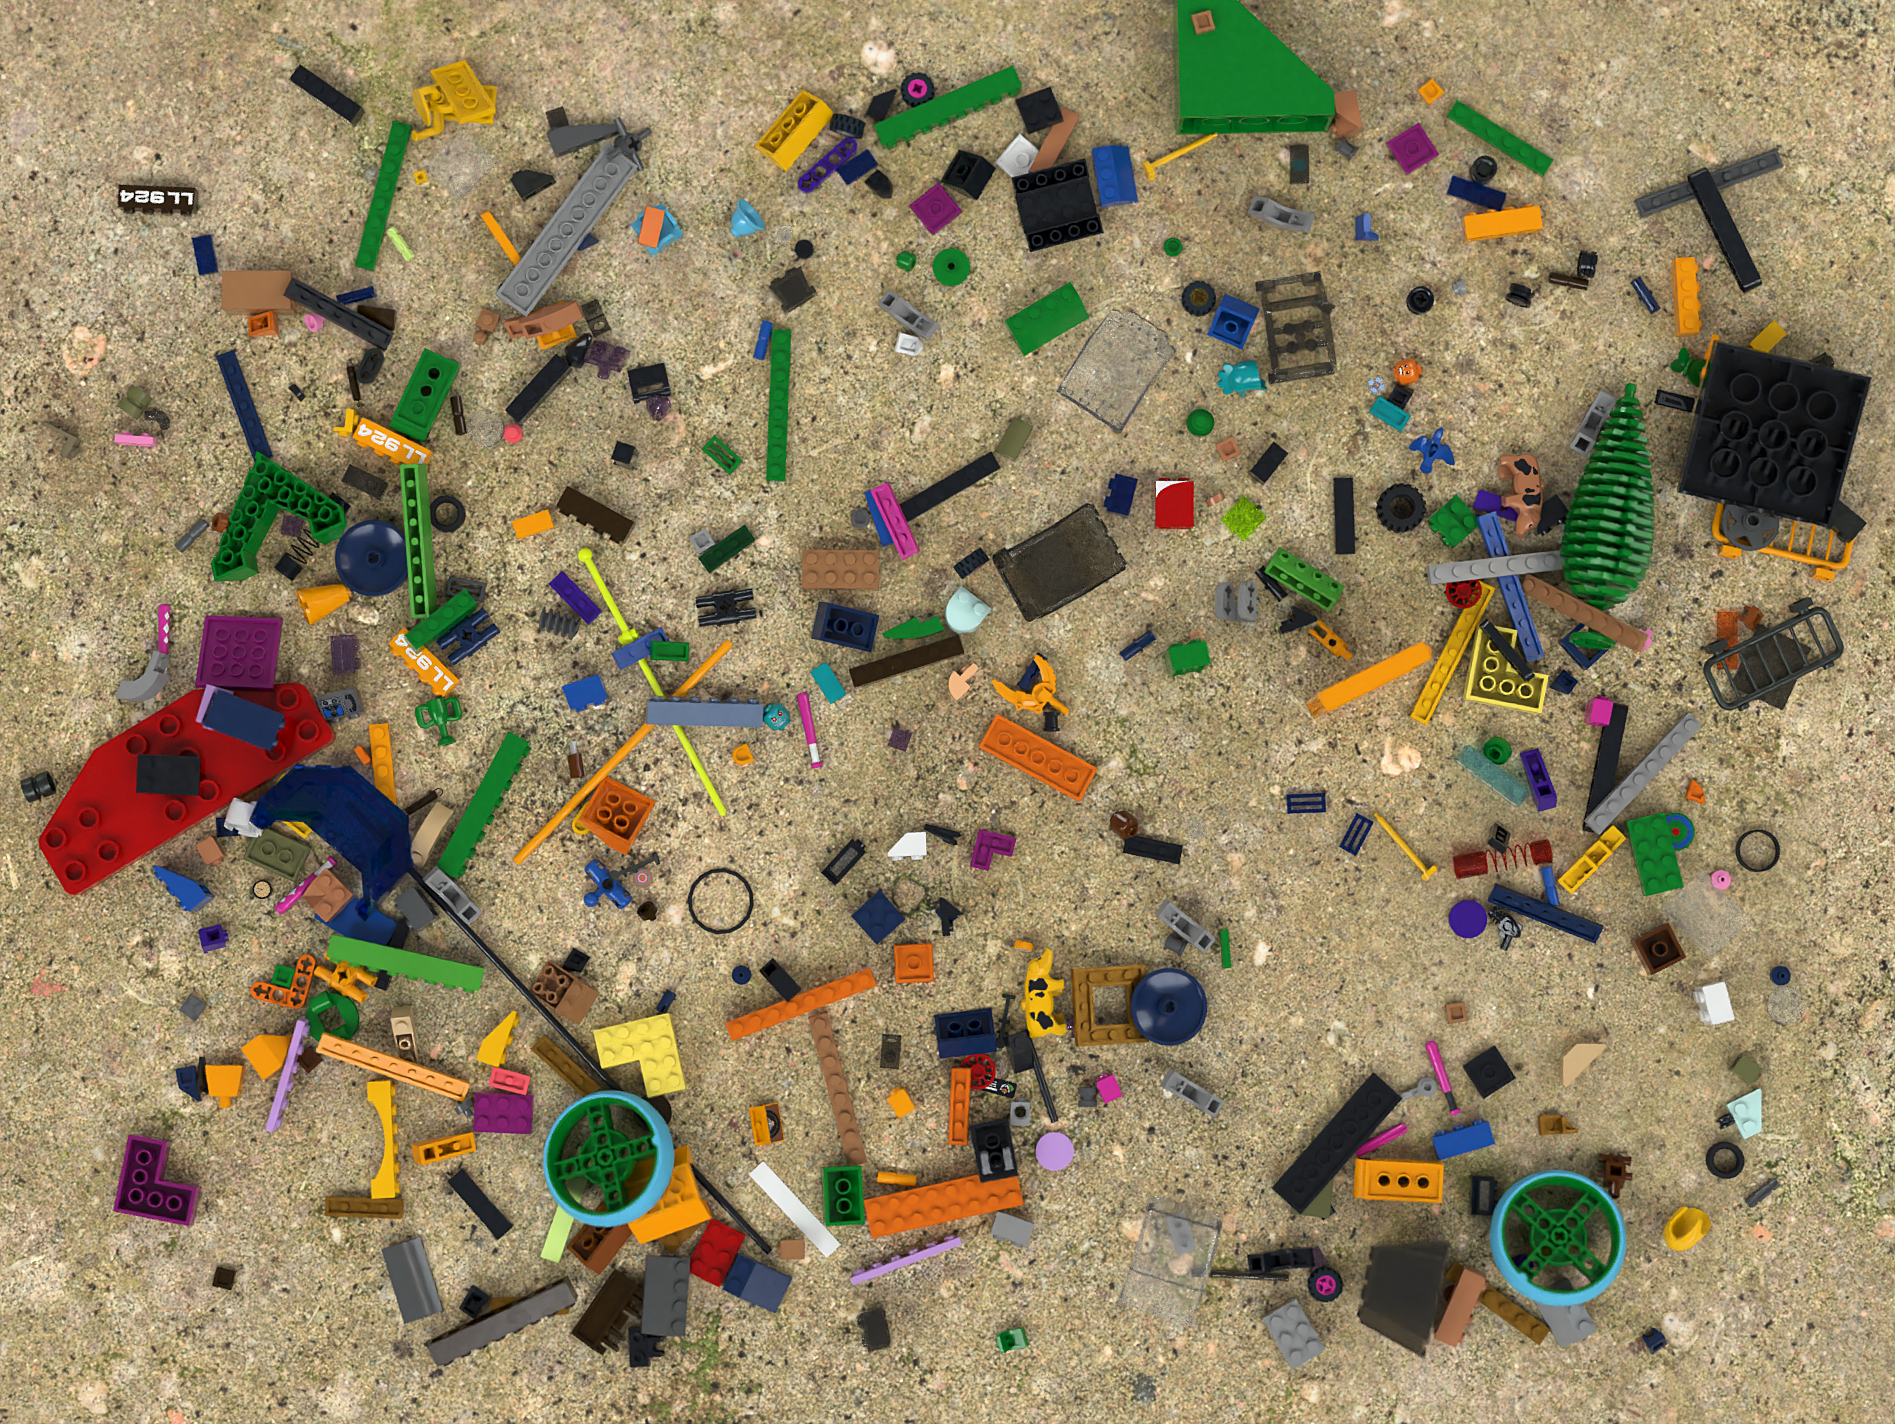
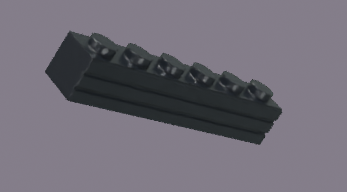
[374,919,410,991]

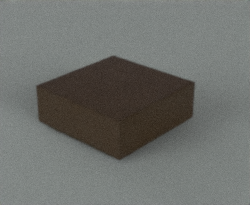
[212,1266,237,1290]

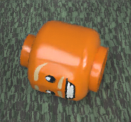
[1393,358,1422,385]

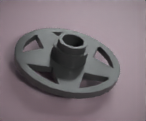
[1722,504,1780,551]

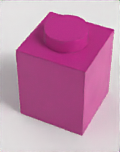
[1095,1072,1123,1104]

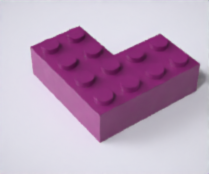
[113,1134,202,1226]

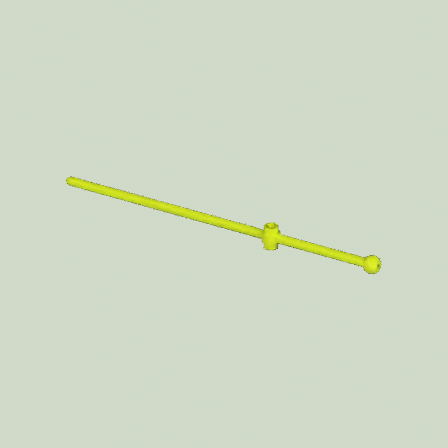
[577,547,727,816]

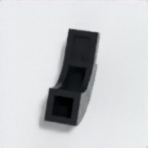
[1247,1247,1315,1274]

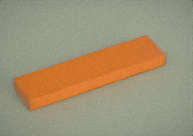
[948,1067,971,1146]

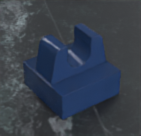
[1642,1328,1668,1355]

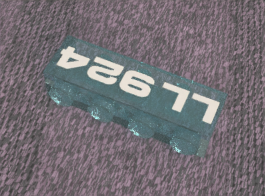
[1455,745,1531,807]

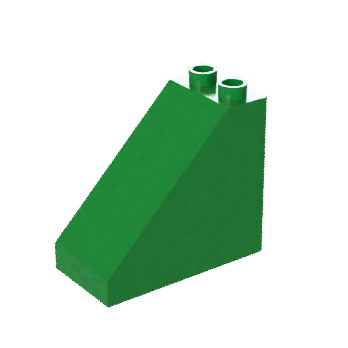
[1172,0,1335,135]

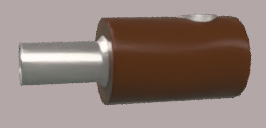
[567,741,585,779]

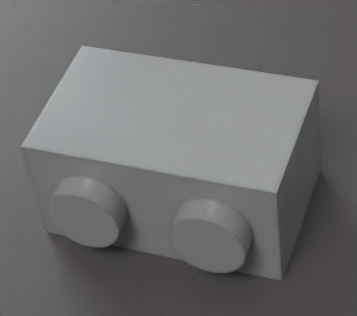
[990,1210,1035,1248]

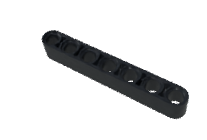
[1687,167,1762,293]
[1583,703,1628,835]

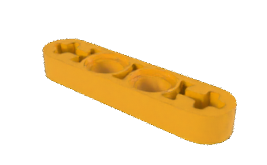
[480,209,521,267]

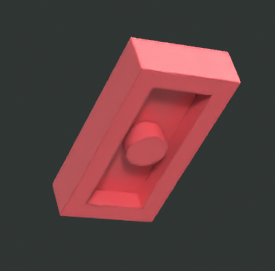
[488,1067,531,1095]

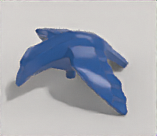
[1409,427,1455,474]

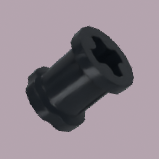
[1043,712,1060,732]

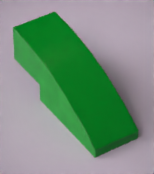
[882,616,944,640]

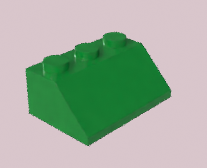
[821,1165,865,1227]

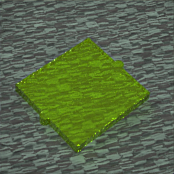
[1221,496,1266,541]

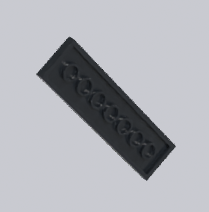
[1271,1072,1403,1214]

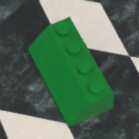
[1005,282,1089,356]

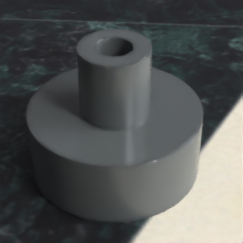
[454,1098,474,1119]

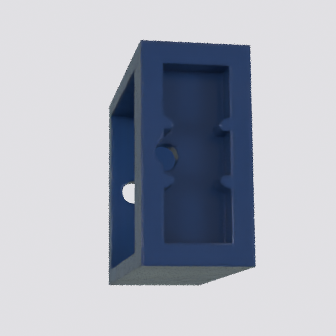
[1558,623,1617,671]

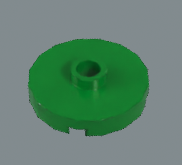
[932,248,970,287]

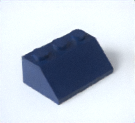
[934,1008,997,1059]

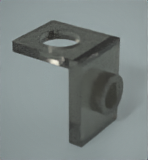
[580,299,611,337]
[880,1034,901,1069]

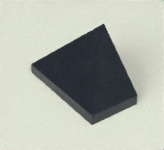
[459,1285,492,1319]

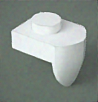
[894,333,924,356]

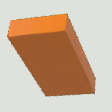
[637,206,665,249]

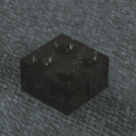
[857,1305,892,1352]

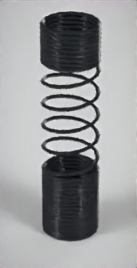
[274,492,351,582]

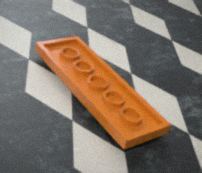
[978,714,1098,803]

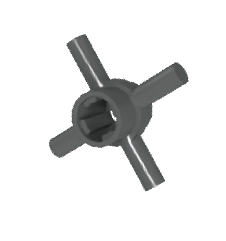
[606,117,652,171]

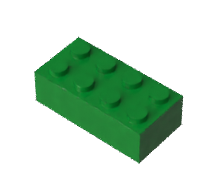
[1164,638,1211,677]
[1624,812,1684,896]

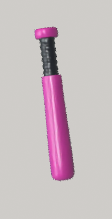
[1425,1040,1461,1116]

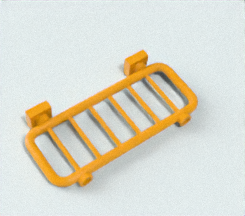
[1712,502,1855,582]

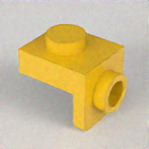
[333,409,360,437]

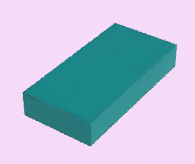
[1369,396,1411,432]
[810,662,847,704]

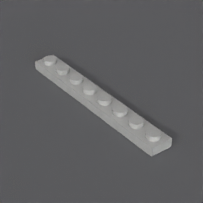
[1427,550,1563,585]
[1584,712,1701,834]

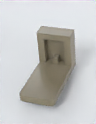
[42,420,81,461]

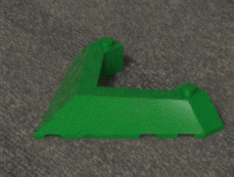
[211,451,347,582]

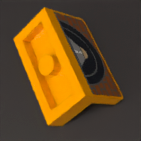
[749,1103,784,1146]

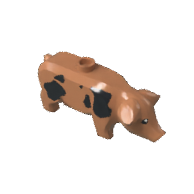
[1498,453,1545,539]

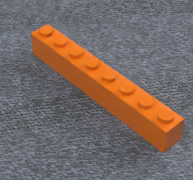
[725,968,877,1041]

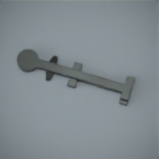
[609,852,660,881]
[996,994,1016,1049]

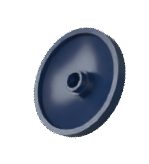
[335,520,408,597]
[1130,968,1207,1046]

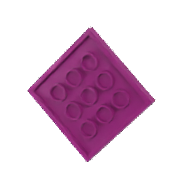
[195,615,283,691]

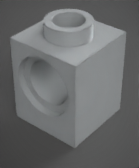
[1010,1098,1030,1126]

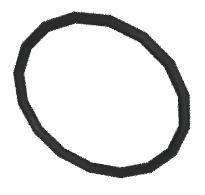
[688,868,754,934]

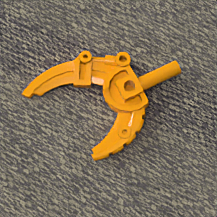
[991,654,1070,716]

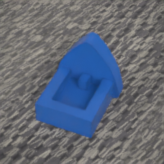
[1355,213,1379,241]

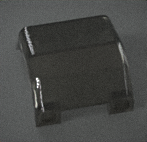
[992,503,1127,622]

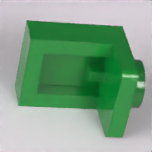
[996,1327,1029,1354]

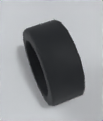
[430,495,466,533]
[1705,1142,1745,1179]

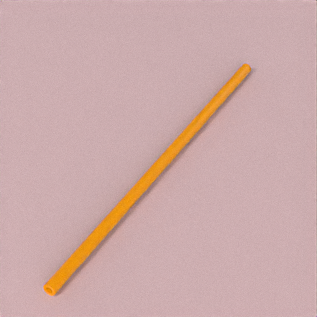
[513,639,734,865]

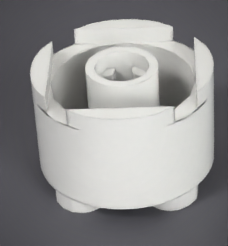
[224,798,268,837]

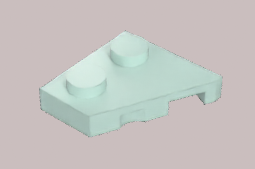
[1725,1088,1762,1139]

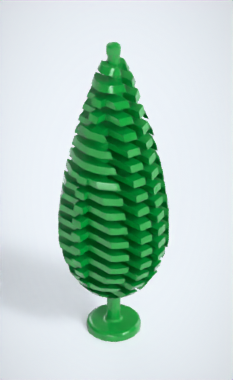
[1560,383,1655,650]

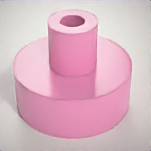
[305,312,325,332]
[1710,870,1731,889]

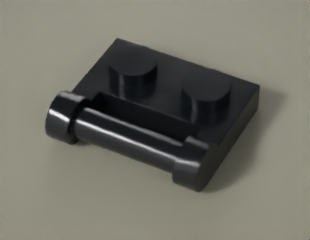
[627,363,672,404]

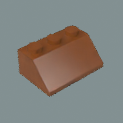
[567,1201,633,1275]

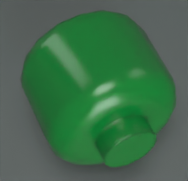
[896,250,917,272]

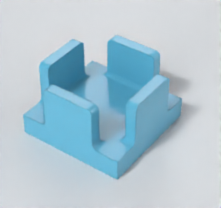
[631,203,684,257]

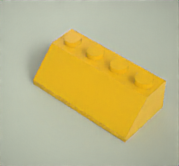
[754,89,835,171]

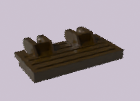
[571,1269,644,1356]

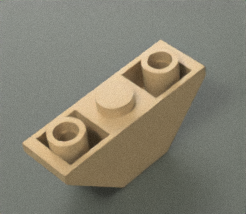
[1560,1043,1607,1088]

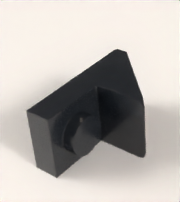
[1278,606,1318,635]
[939,897,964,936]

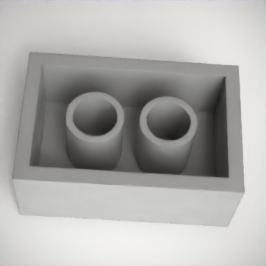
[1260,1297,1326,1370]

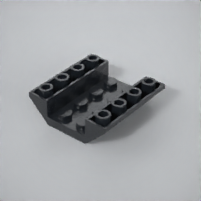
[1011,158,1104,252]

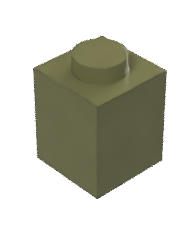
[1728,1054,1762,1084]

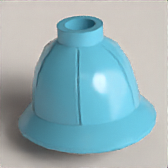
[730,199,765,238]

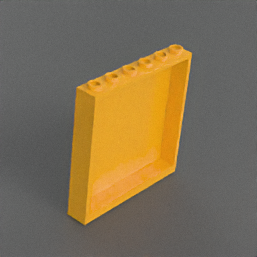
[1306,641,1433,719]

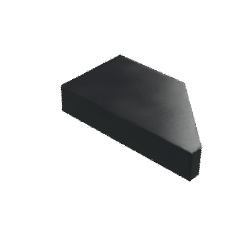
[866,89,897,122]

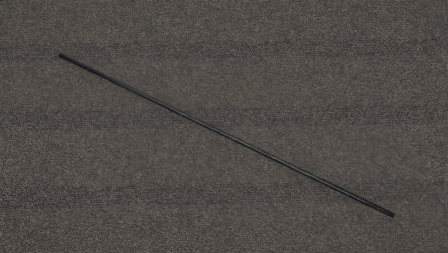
[345,800,773,1255]

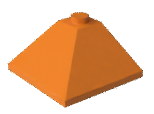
[578,776,656,856]

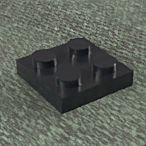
[1015,86,1064,135]
[1462,1045,1516,1099]

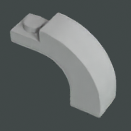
[1569,389,1618,457]

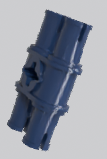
[436,608,501,665]

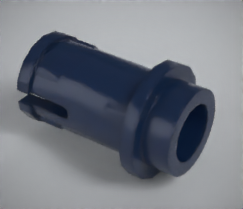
[655,989,676,1014]

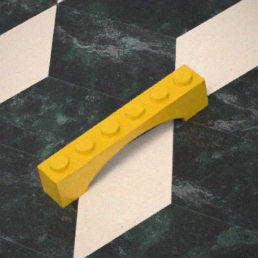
[367,1080,401,1199]

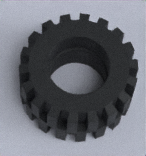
[1376,483,1426,533]

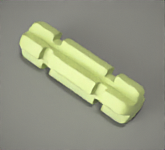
[386,227,415,261]

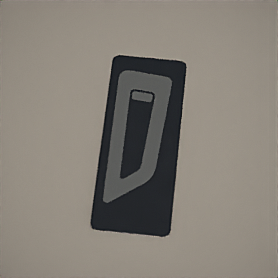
[1654,389,1695,413]

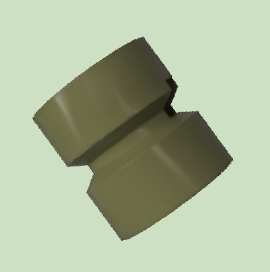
[117,384,153,420]

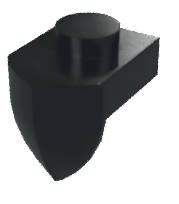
[864,169,893,199]

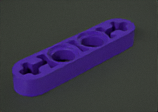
[798,137,857,194]

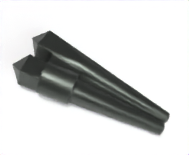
[196,1057,209,1094]

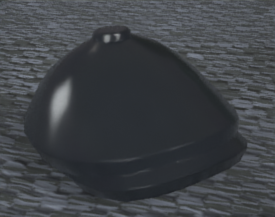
[564,333,592,368]

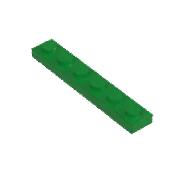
[1446,100,1553,177]

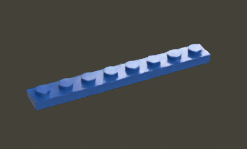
[1476,511,1545,663]

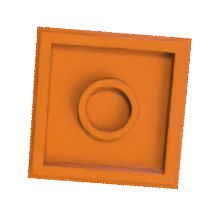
[894,943,934,984]

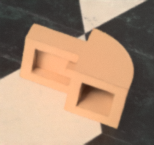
[949,663,979,702]

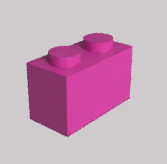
[1583,696,1614,727]

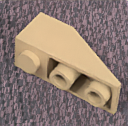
[391,1005,420,1065]

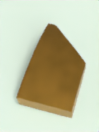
[1537,1114,1578,1135]

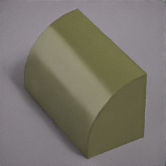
[995,418,1033,462]

